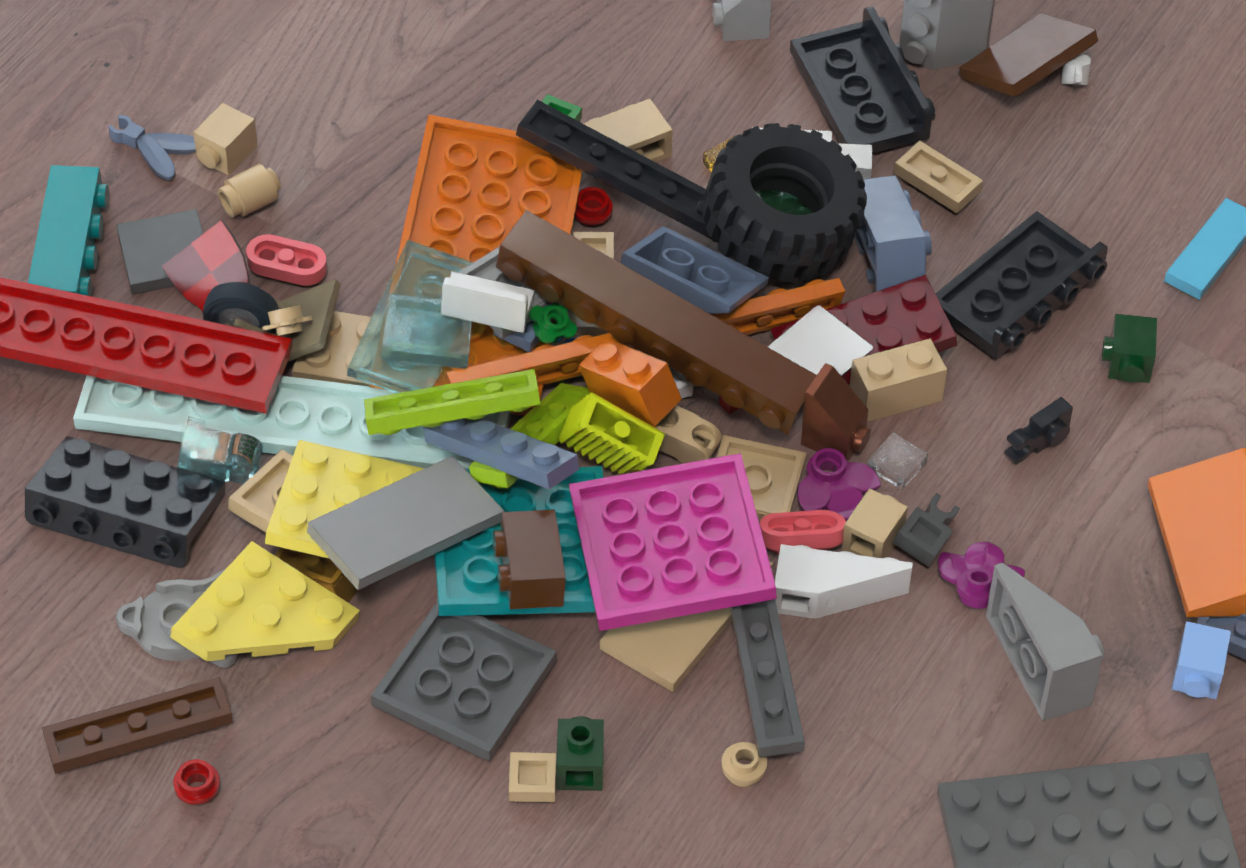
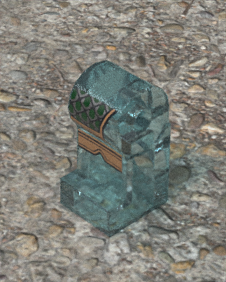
[177,416,263,484]

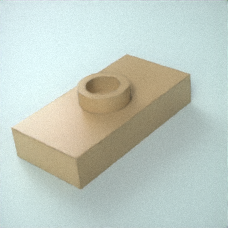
[894,141,983,213]

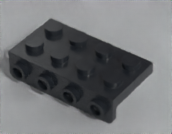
[790,6,935,153]
[935,211,1108,360]
[25,436,225,568]

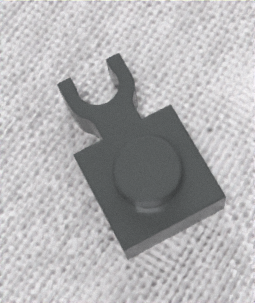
[892,493,960,567]

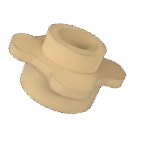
[262,305,313,336]

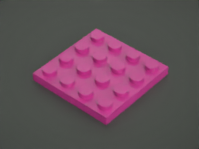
[569,453,777,631]

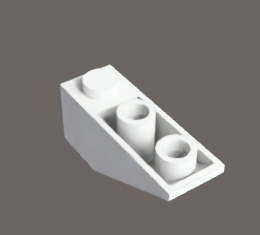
[775,544,913,619]

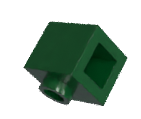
[1101,314,1157,383]
[556,716,604,791]

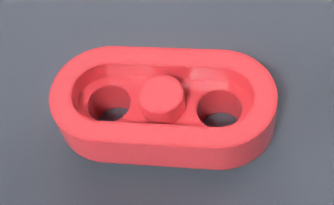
[246,234,327,286]
[760,510,846,554]

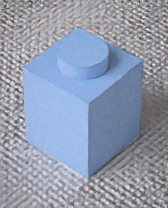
[1172,621,1231,699]

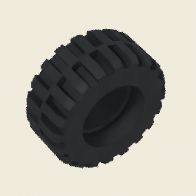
[702,123,867,282]

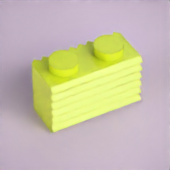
[558,392,665,475]

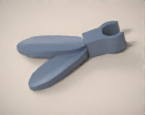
[108,115,196,180]

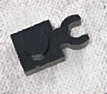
[1004,397,1073,464]

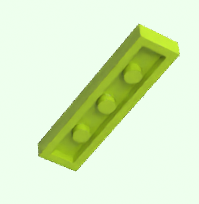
[364,369,541,435]
[469,383,590,488]

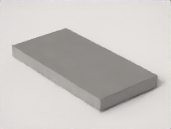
[307,456,504,590]

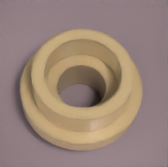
[721,742,767,787]

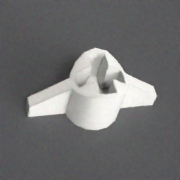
[1061,53,1091,85]

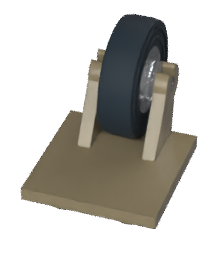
[203,279,341,361]

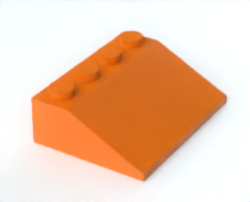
[1147,448,1246,617]

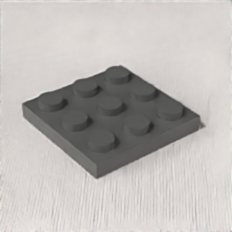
[371,602,557,762]

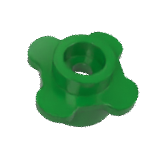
[529,302,577,344]

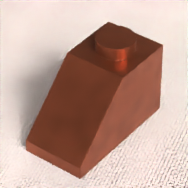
[801,363,871,461]

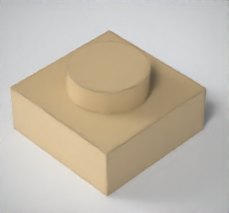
[508,752,556,802]

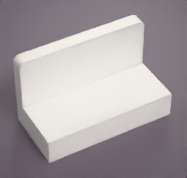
[441,271,534,333]

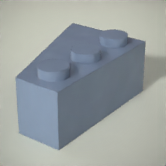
[855,175,932,292]

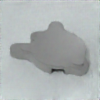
[116,569,238,668]

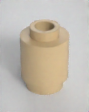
[217,164,281,218]

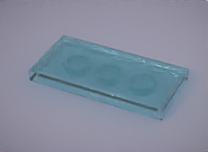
[347,240,473,393]

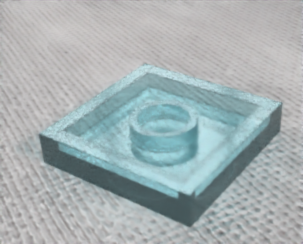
[381,294,472,369]

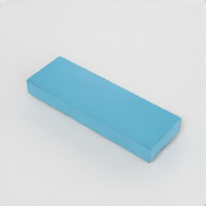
[1164,198,1246,300]

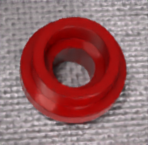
[574,187,613,225]
[173,759,220,805]

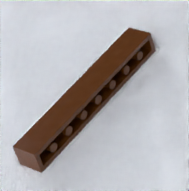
[496,210,817,435]

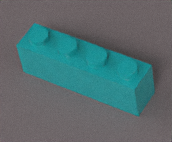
[28,165,109,297]

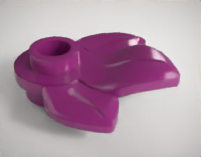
[797,448,881,521]
[938,541,1025,609]

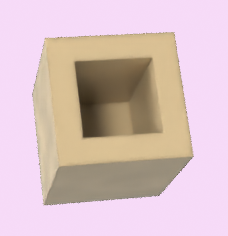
[193,103,258,176]
[842,488,908,558]

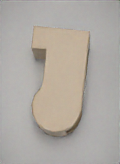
[655,405,722,464]

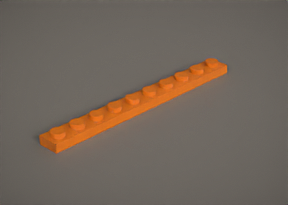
[444,278,845,386]

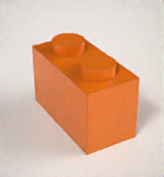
[578,338,682,427]

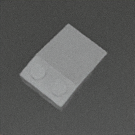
[986,563,1105,721]

